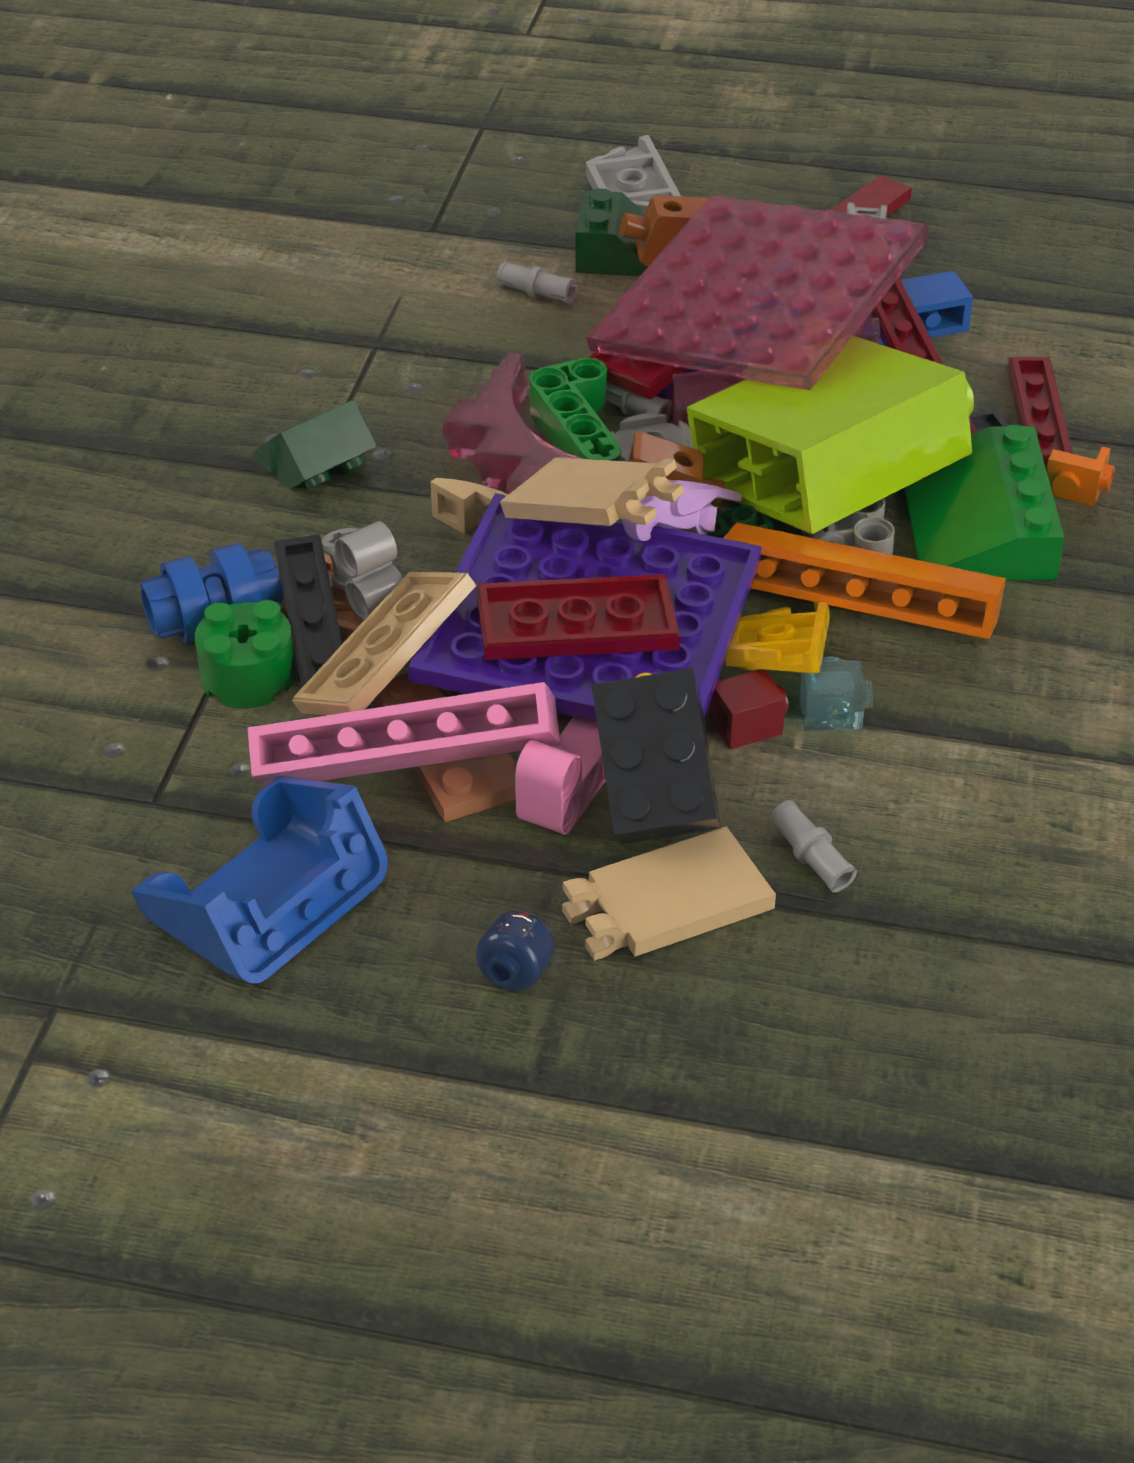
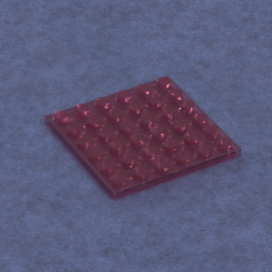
[586,196,929,390]

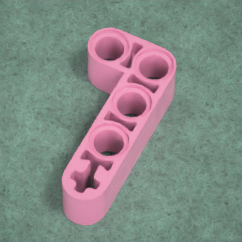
[515,717,606,835]

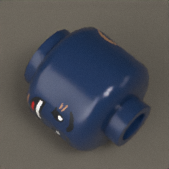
[476,911,554,991]

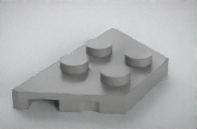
[586,135,681,213]

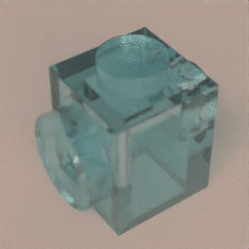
[799,656,873,731]

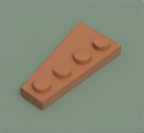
[374,672,517,822]

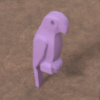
[622,480,742,541]

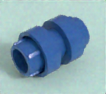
[140,543,283,645]

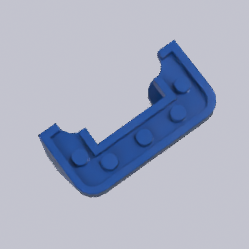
[131,776,388,984]

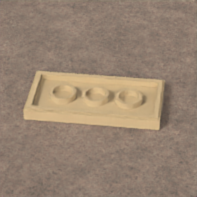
[292,572,476,715]

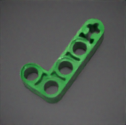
[529,358,621,461]

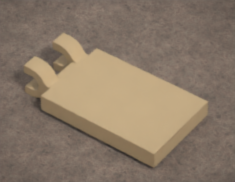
[500,458,685,526]
[562,826,776,961]

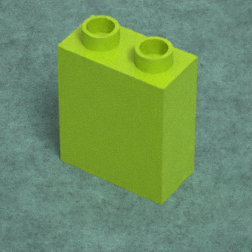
[686,334,974,534]

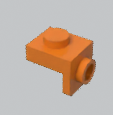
[1047,446,1115,506]

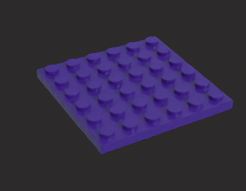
[408,493,762,721]

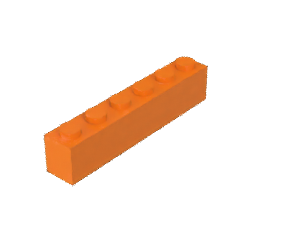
[723,522,1006,639]

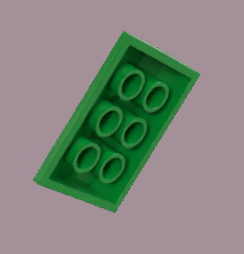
[902,425,1064,580]

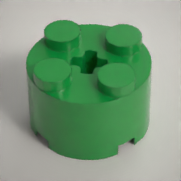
[195,600,296,709]

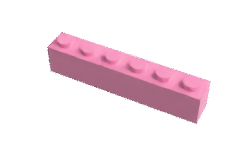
[248,682,560,786]

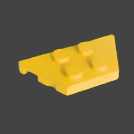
[725,602,830,673]

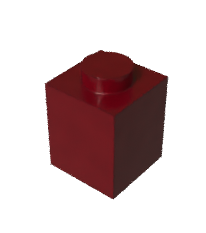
[709,669,789,750]

